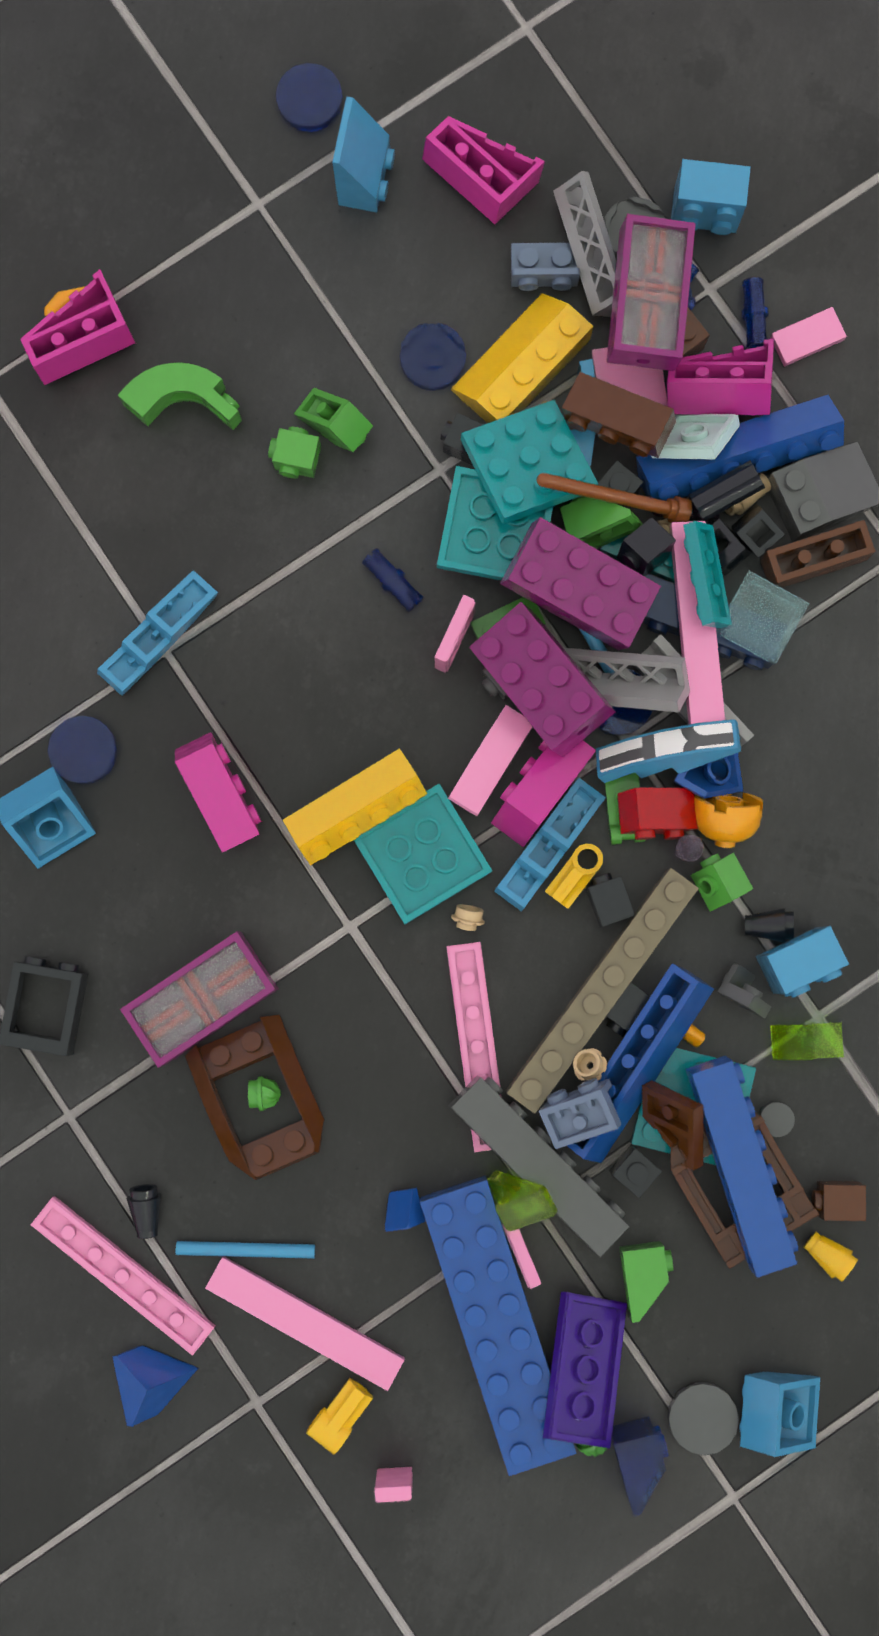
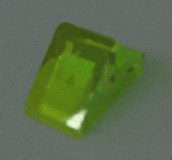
[770,1022,844,1060]
[487,1170,558,1231]

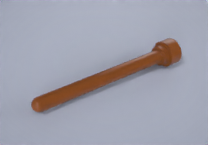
[536,473,692,523]

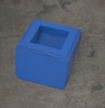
[385,1188,426,1232]

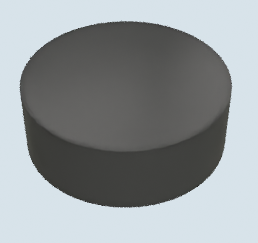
[759,1101,795,1137]

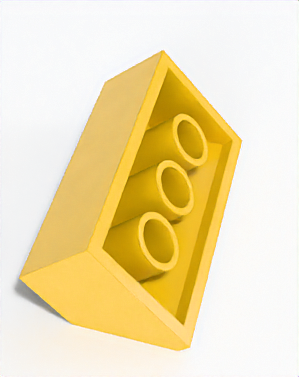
[451,293,593,423]

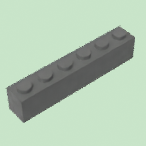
[448,1076,629,1257]

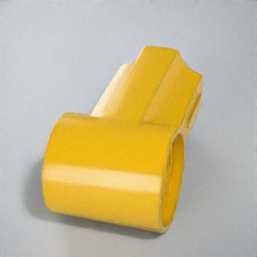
[545,843,603,909]
[306,1378,373,1455]

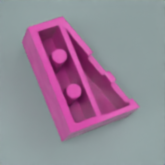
[422,116,545,224]
[20,269,135,385]
[667,338,774,416]
[175,732,262,853]
[491,740,596,847]

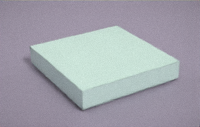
[651,414,740,459]

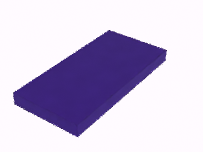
[543,1292,627,1449]

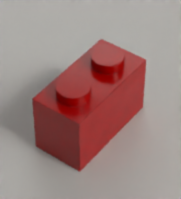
[617,788,698,840]

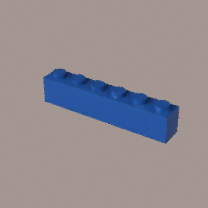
[636,395,844,501]
[567,963,714,1163]
[685,1056,799,1278]

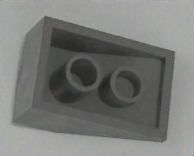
[768,441,879,542]

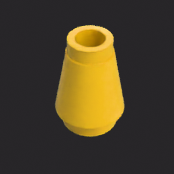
[803,1231,858,1282]

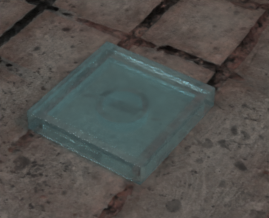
[716,571,809,665]

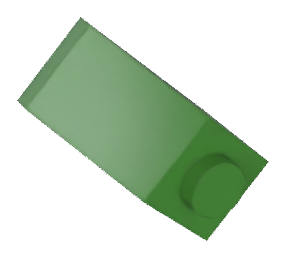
[294,388,373,452]
[560,496,642,549]
[619,1241,673,1323]

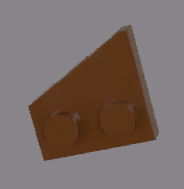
[642,1081,703,1171]

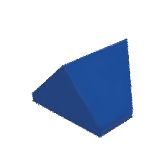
[674,753,743,799]
[113,1346,199,1427]

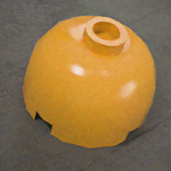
[695,793,764,848]

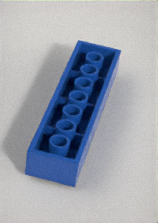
[420,1175,577,1476]

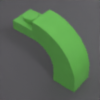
[118,363,242,430]

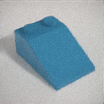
[332,96,395,212]

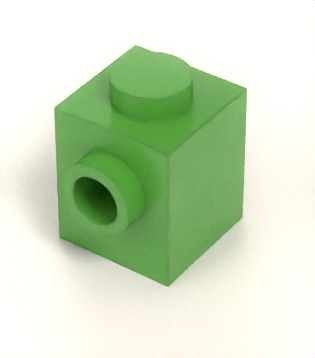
[268,427,321,479]
[690,852,753,912]

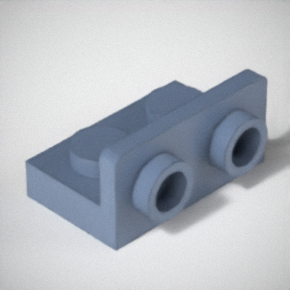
[511,243,580,291]
[539,1078,621,1149]

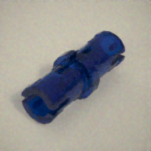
[741,277,769,349]
[362,548,424,612]

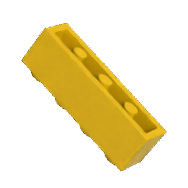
[283,748,427,866]

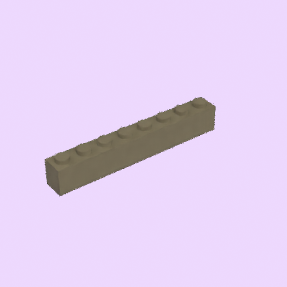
[505,868,699,1114]

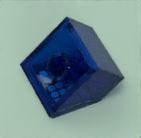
[612,1416,669,1517]

